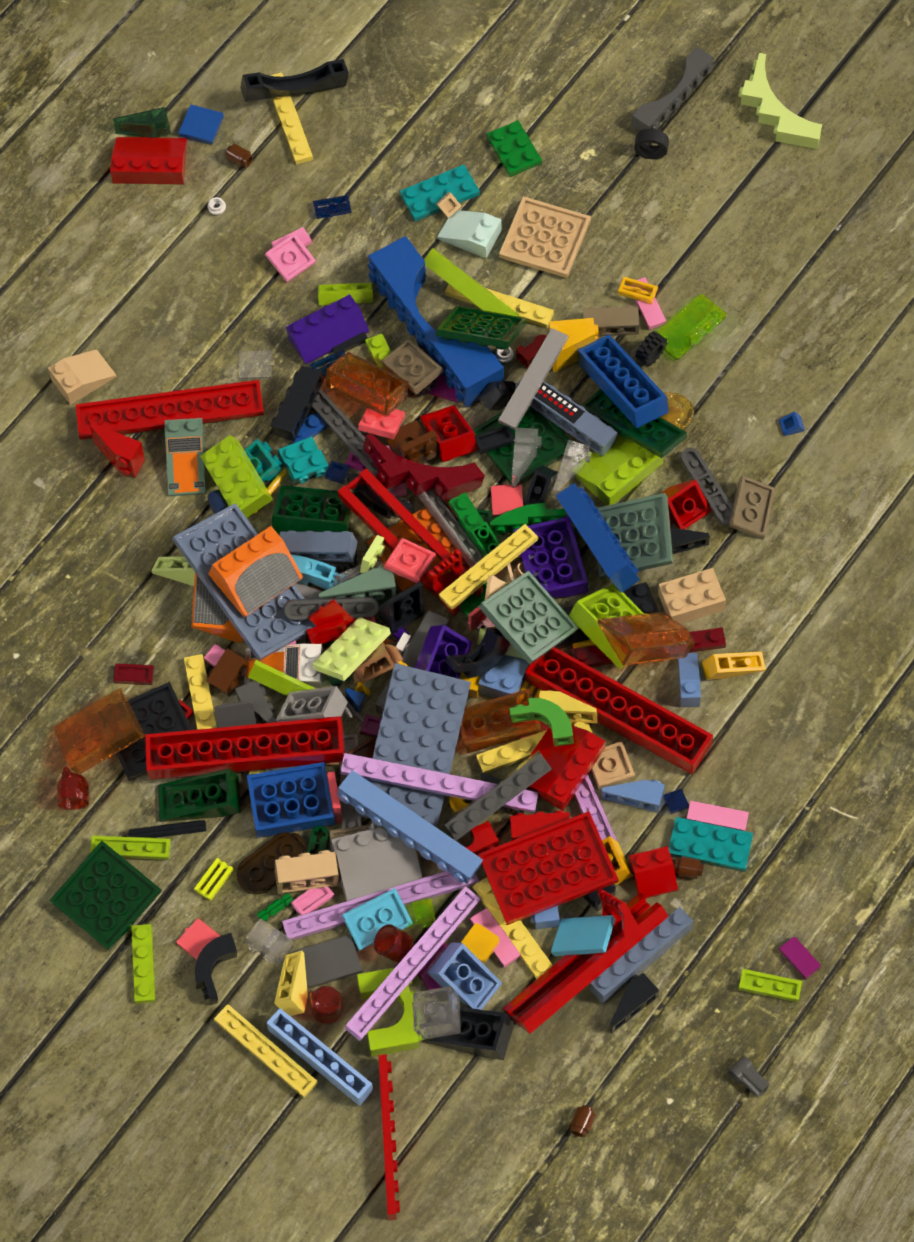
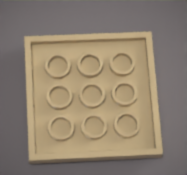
[499,196,591,278]

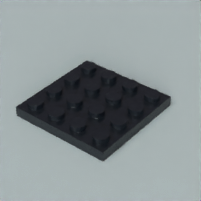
[99,682,192,781]

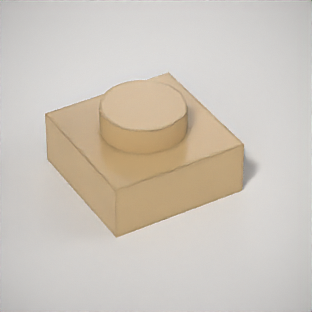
[436,192,462,218]

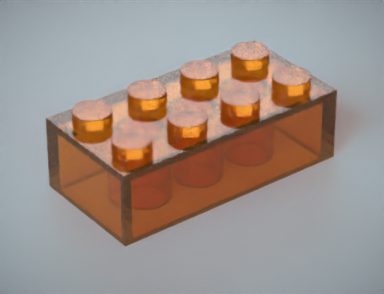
[325,352,409,417]
[460,689,542,754]

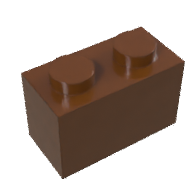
[206,649,249,696]

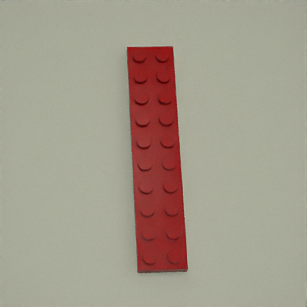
[75,380,264,440]

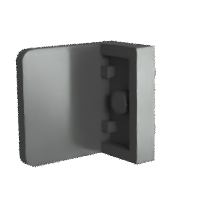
[214,700,256,728]

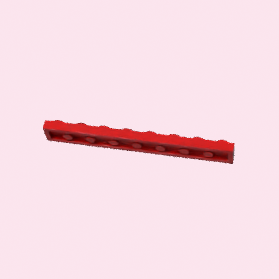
[378,1054,400,1220]

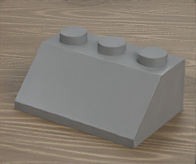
[276,686,348,722]

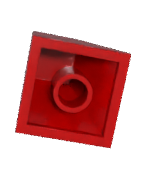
[660,479,711,529]

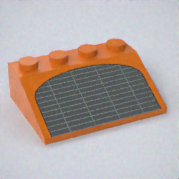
[208,526,303,618]
[191,573,244,643]

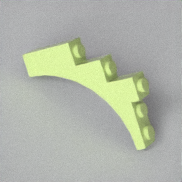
[738,53,822,149]

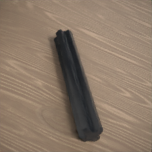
[128,820,207,838]

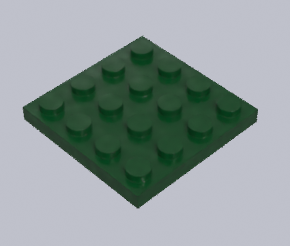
[436,305,527,350]
[473,406,574,488]
[49,841,162,951]

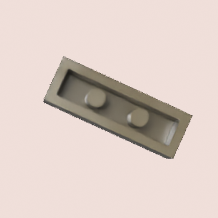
[583,305,639,336]

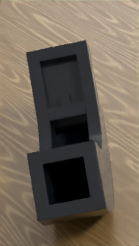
[445,627,510,678]
[195,933,237,1005]

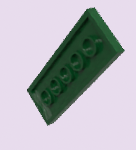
[581,389,687,458]

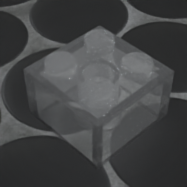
[413,986,460,1040]

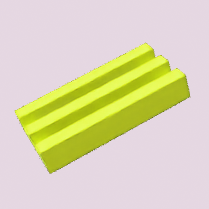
[194,858,234,901]

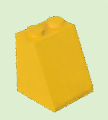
[549,318,599,372]

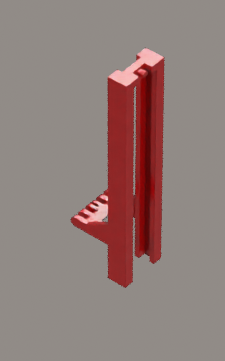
[338,468,483,616]
[502,889,668,1034]

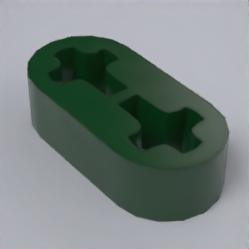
[307,826,329,855]

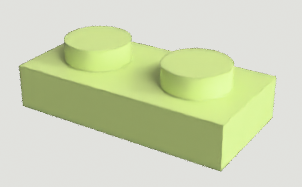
[360,535,385,573]

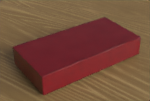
[113,663,154,685]

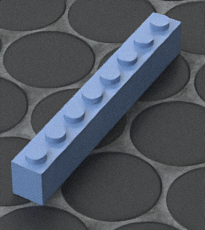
[337,770,483,884]

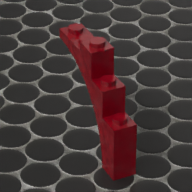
[363,433,485,502]

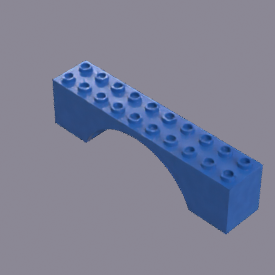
[368,236,504,407]

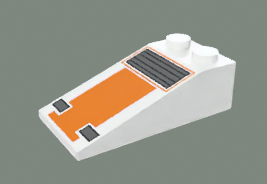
[244,644,323,688]

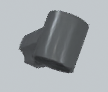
[728,1056,770,1098]

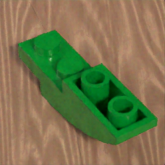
[449,492,500,557]
[490,503,565,535]

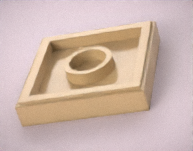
[591,741,635,789]

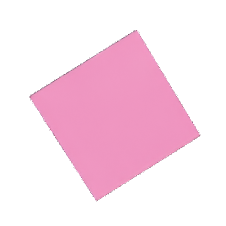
[265,233,316,283]

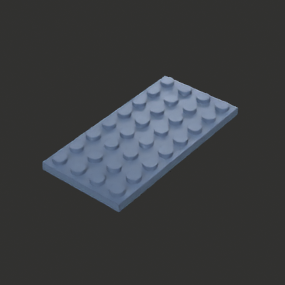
[172,503,317,661]
[358,663,471,828]

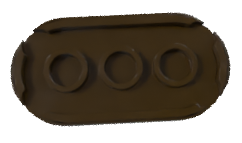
[237,832,307,894]

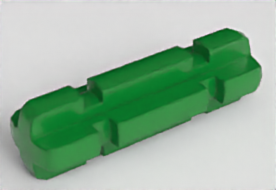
[257,893,293,922]

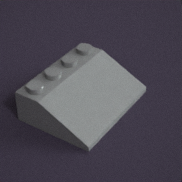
[330,826,422,901]

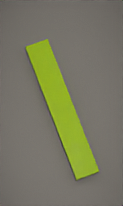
[424,248,519,316]

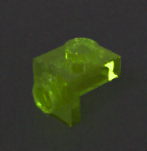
[411,898,436,929]

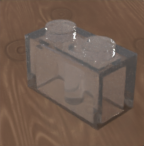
[246,918,294,965]

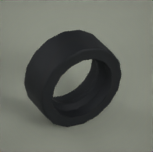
[634,129,669,159]

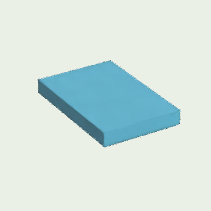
[342,888,413,951]
[551,915,616,956]

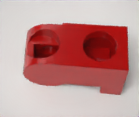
[516,334,547,369]

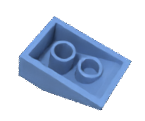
[478,655,530,704]
[427,942,502,1010]

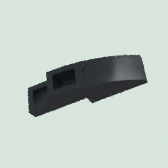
[347,472,414,519]

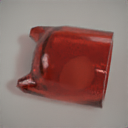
[57,767,89,810]
[374,924,414,963]
[310,986,344,1024]

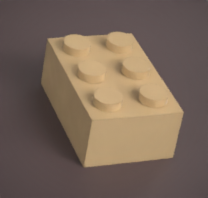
[658,568,726,627]
[275,850,339,894]

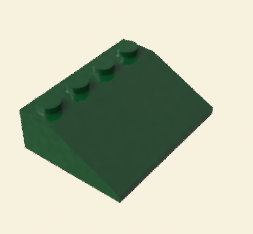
[272,485,355,536]

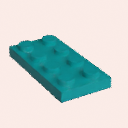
[400,164,480,222]
[669,817,753,872]

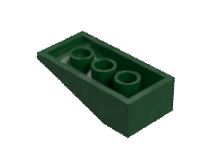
[158,769,241,822]

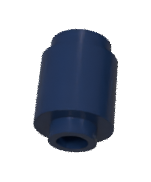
[207,490,229,514]

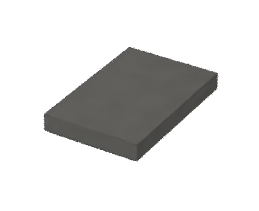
[293,934,362,989]

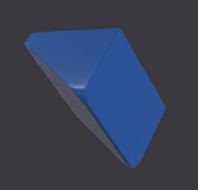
[779,411,805,436]
[345,688,365,714]

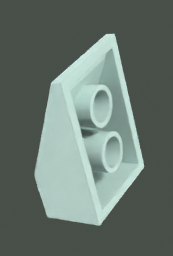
[437,210,502,259]

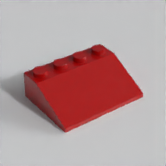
[110,137,187,185]
[526,725,606,811]

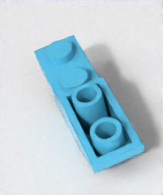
[291,555,351,590]

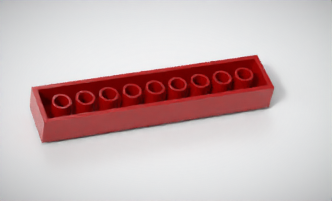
[525,647,713,775]
[145,716,345,780]

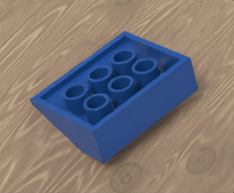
[247,762,335,838]

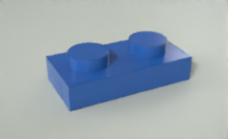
[292,412,327,443]

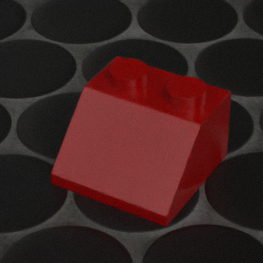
[629,846,678,898]

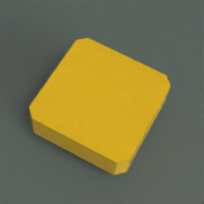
[461,923,500,963]

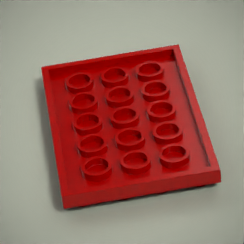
[478,811,619,925]

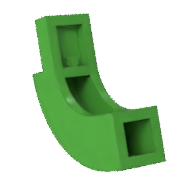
[510,698,574,746]

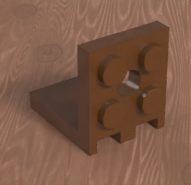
[384,420,438,464]

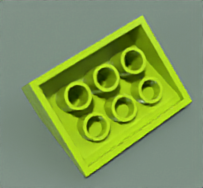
[570,433,664,506]
[569,583,665,669]

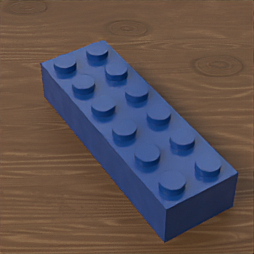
[578,334,669,428]
[556,483,640,593]

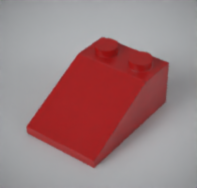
[420,405,477,462]
[90,422,145,478]

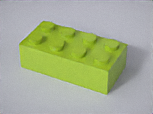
[200,435,273,518]

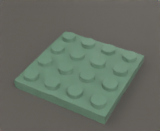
[597,493,673,579]
[478,571,579,665]

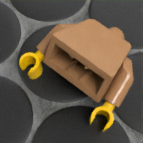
[352,642,408,696]

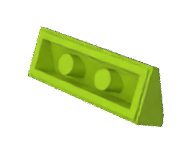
[318,282,373,305]

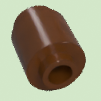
[226,144,253,168]
[674,856,704,879]
[570,1105,596,1138]

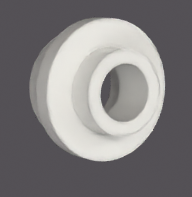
[208,197,226,215]
[495,347,514,363]

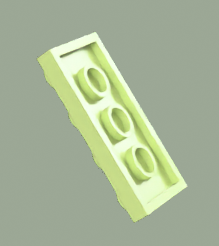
[313,617,391,681]

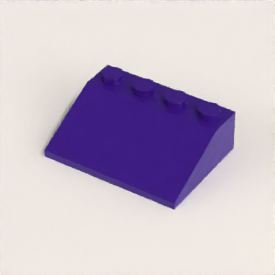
[514,517,588,597]

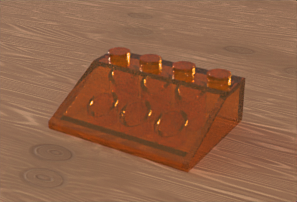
[597,612,695,665]
[54,687,145,775]

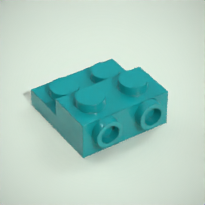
[278,436,329,484]
[244,439,283,482]

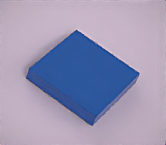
[178,104,224,144]

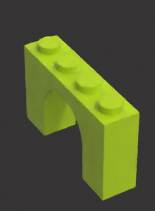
[357,967,423,1057]

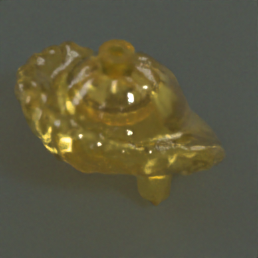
[661,392,694,429]

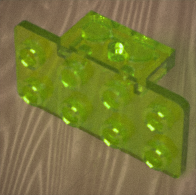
[657,294,727,360]

